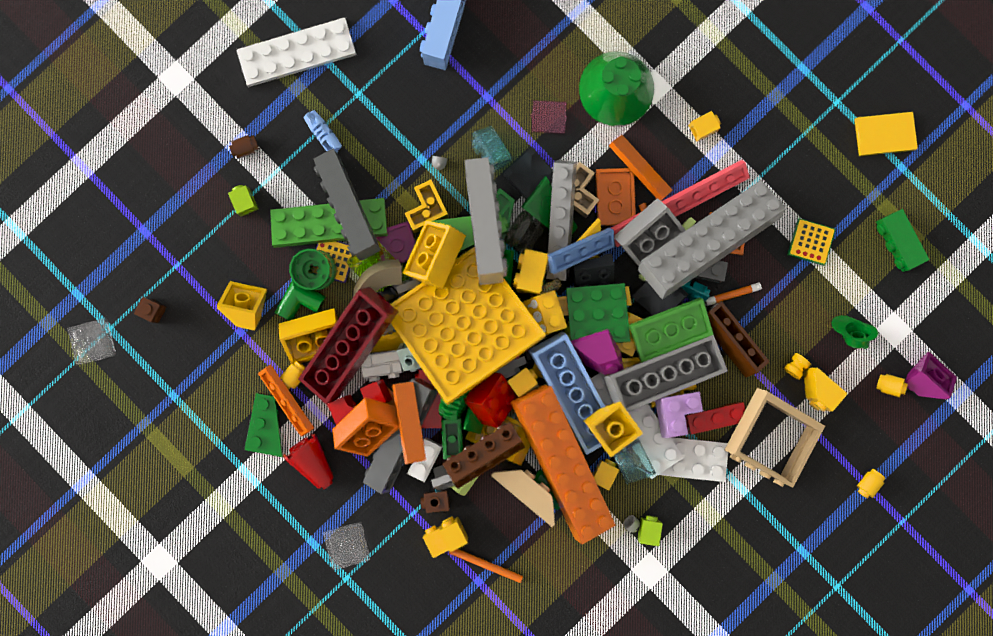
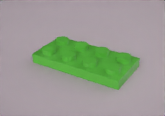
[629,298,714,362]

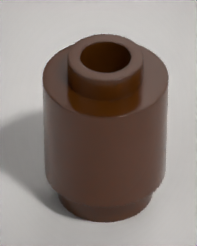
[229,135,259,159]

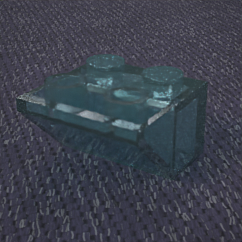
[471,125,512,172]

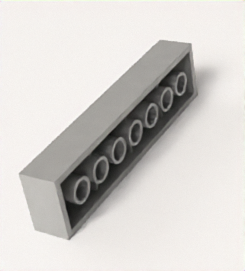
[638,180,786,300]

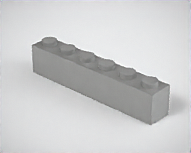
[546,160,577,281]

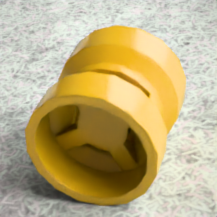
[784,353,811,380]

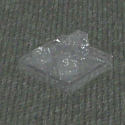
[67,318,116,365]
[323,522,371,570]

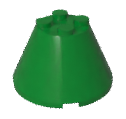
[579,51,654,126]

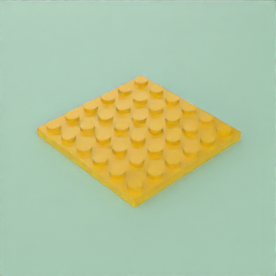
[390,247,546,405]

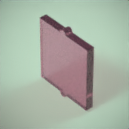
[530,101,567,134]

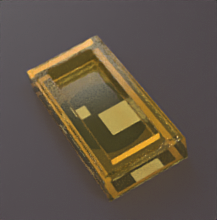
[540,278,562,294]

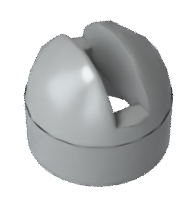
[432,156,448,170]
[623,515,640,533]

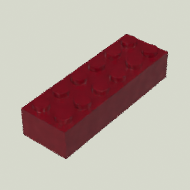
[298,287,399,404]

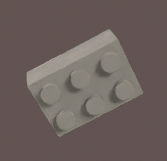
[614,198,686,266]

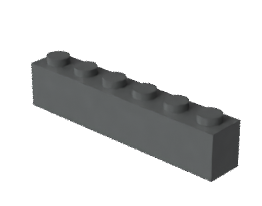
[313,148,381,261]
[363,379,438,494]

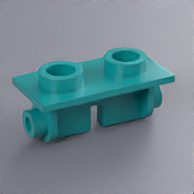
[681,280,710,303]

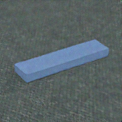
[548,228,615,274]

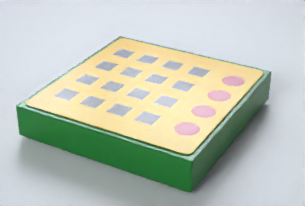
[787,218,836,266]

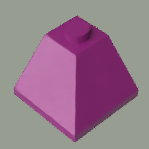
[571,329,624,375]
[904,351,957,400]

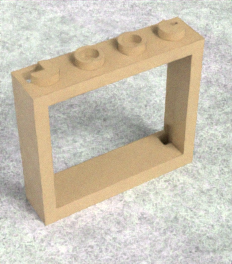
[725,388,825,488]

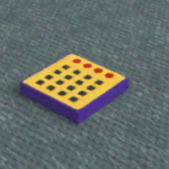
[312,241,354,284]

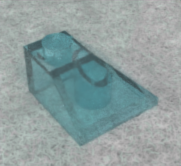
[613,438,656,484]

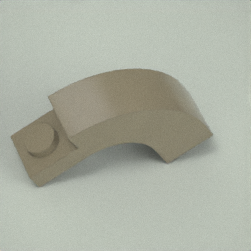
[353,259,402,297]

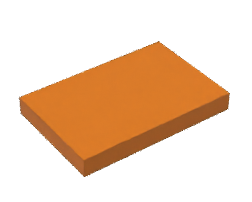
[595,168,636,226]

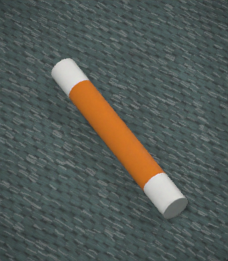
[705,282,762,306]

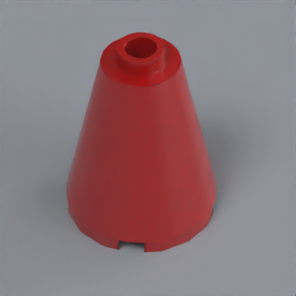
[283,434,334,489]

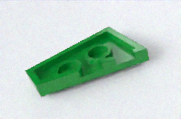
[521,176,578,234]
[244,393,283,457]

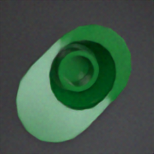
[831,315,878,349]

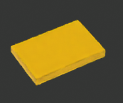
[854,112,918,156]

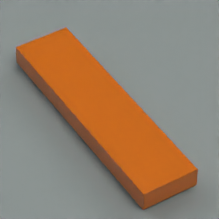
[609,135,673,201]
[258,364,314,437]
[392,382,426,464]

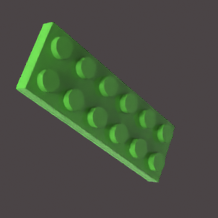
[271,198,388,248]

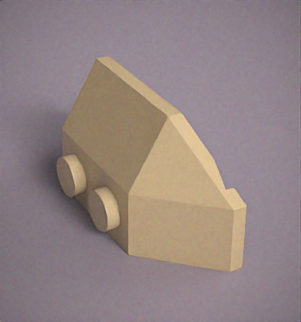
[491,469,555,527]

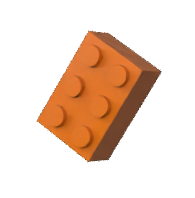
[333,398,399,457]

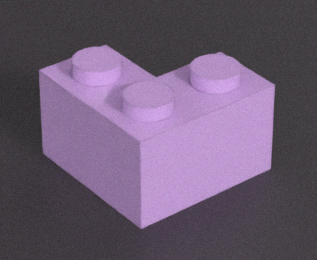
[655,392,703,438]

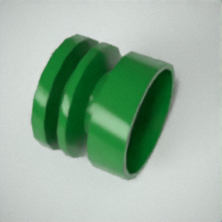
[289,249,337,290]

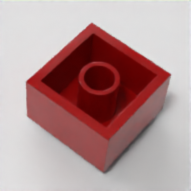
[464,372,518,428]

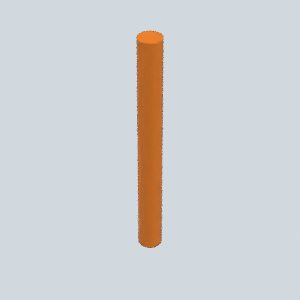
[449,549,523,583]

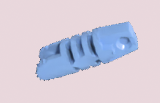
[304,110,342,153]

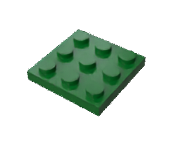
[566,283,630,343]

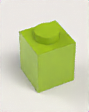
[228,185,258,217]
[637,515,663,546]

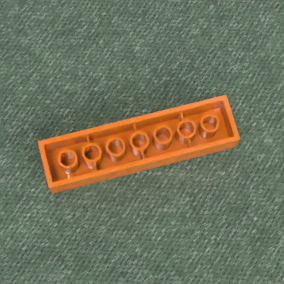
[510,384,616,545]

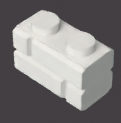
[361,350,403,382]
[407,438,443,482]

